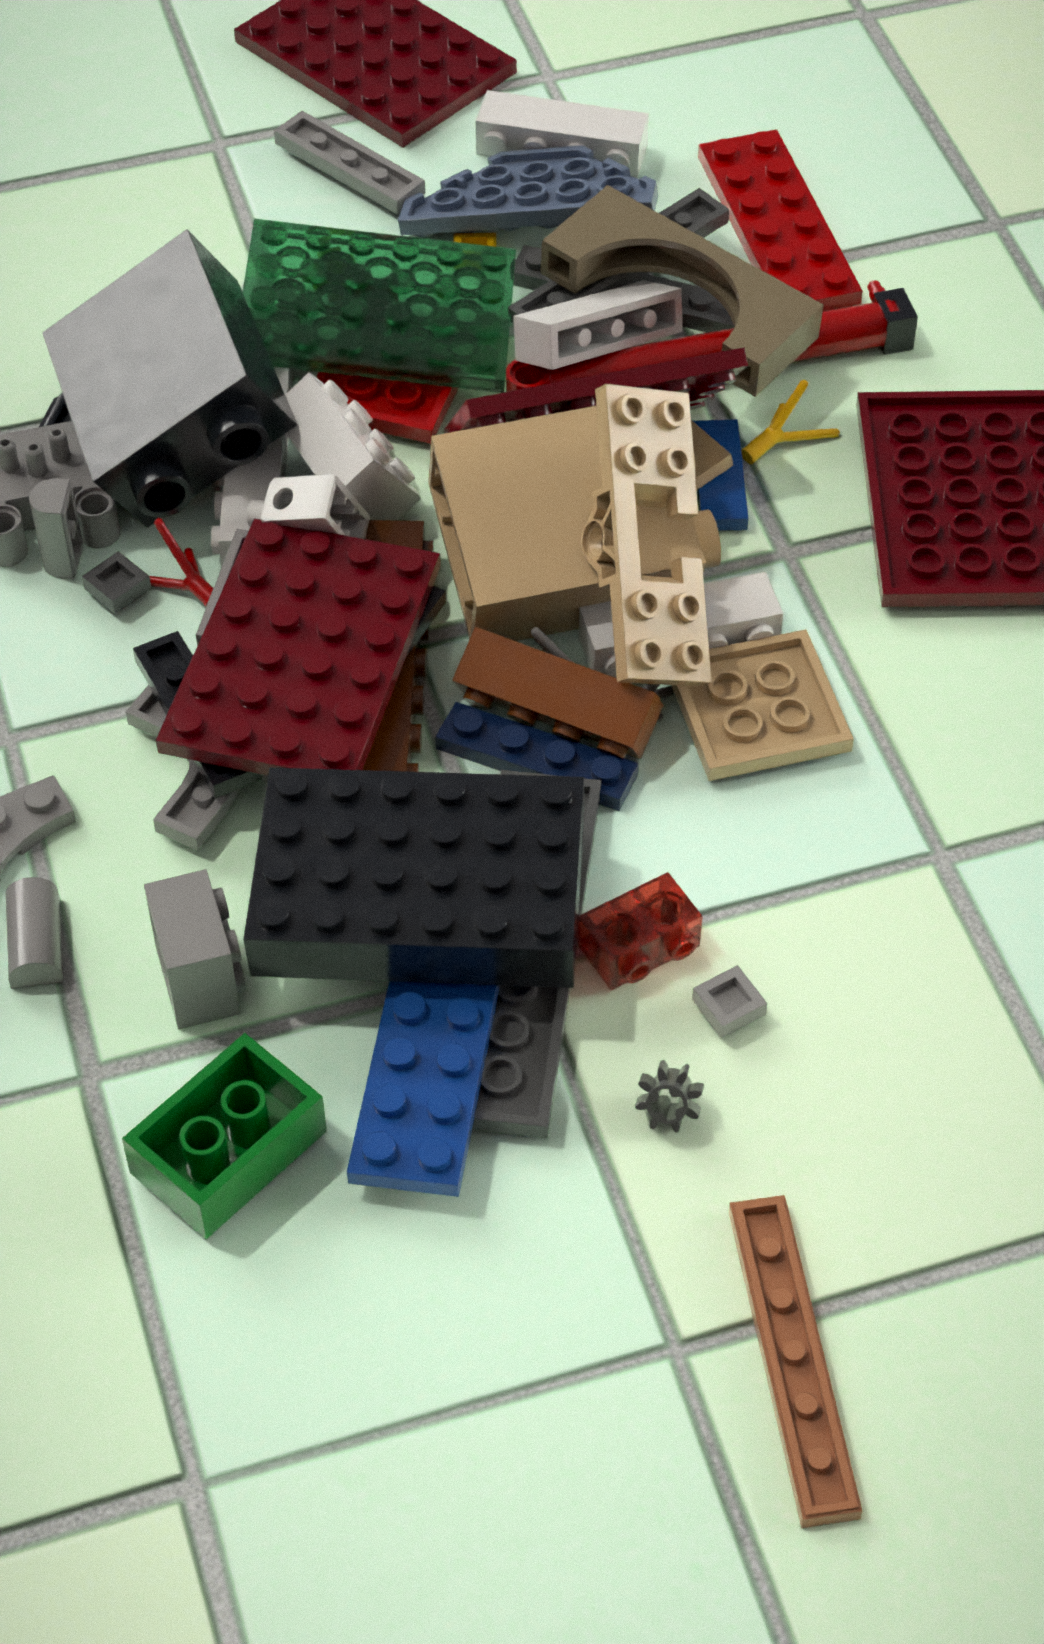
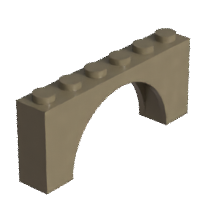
[541,185,824,397]

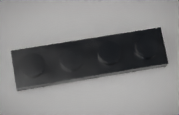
[133,631,262,798]

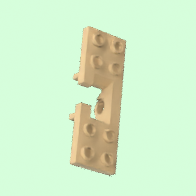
[581,384,712,686]

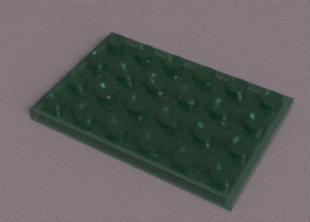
[242,218,516,393]

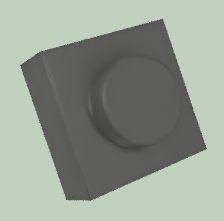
[82,551,151,614]

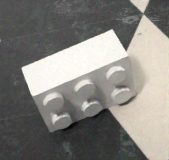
[285,372,422,520]

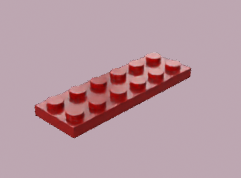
[698,129,863,311]

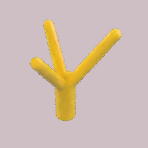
[741,379,840,464]

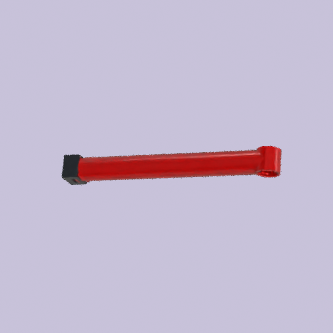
[506,280,918,392]

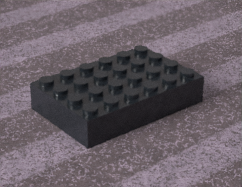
[243,767,585,988]

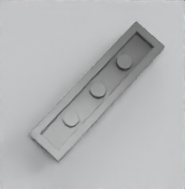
[274,110,426,214]

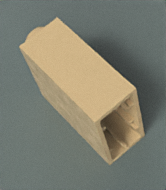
[428,406,721,641]

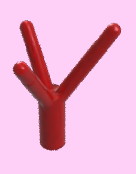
[149,518,213,607]

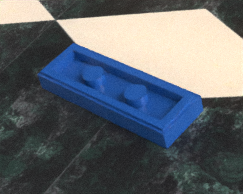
[692,419,749,531]

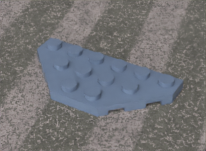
[398,145,658,237]

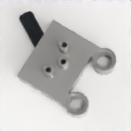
[0,393,121,567]

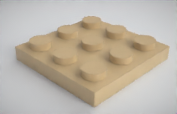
[672,629,854,781]

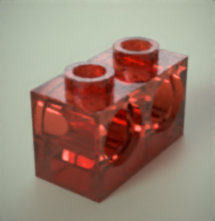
[578,872,703,991]

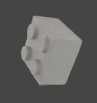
[143,869,246,1030]

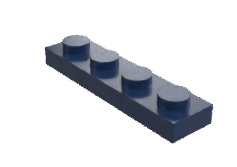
[435,702,639,811]

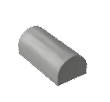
[29,478,83,579]
[5,877,64,989]

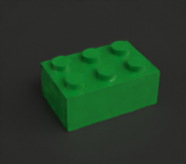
[122,1033,327,1239]

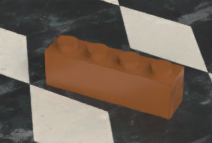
[452,627,664,759]

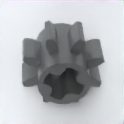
[635,1060,704,1133]

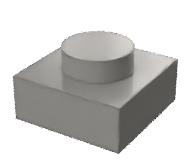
[692,965,768,1038]

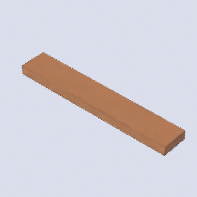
[728,1195,862,1529]

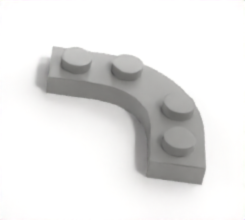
[126,684,239,851]

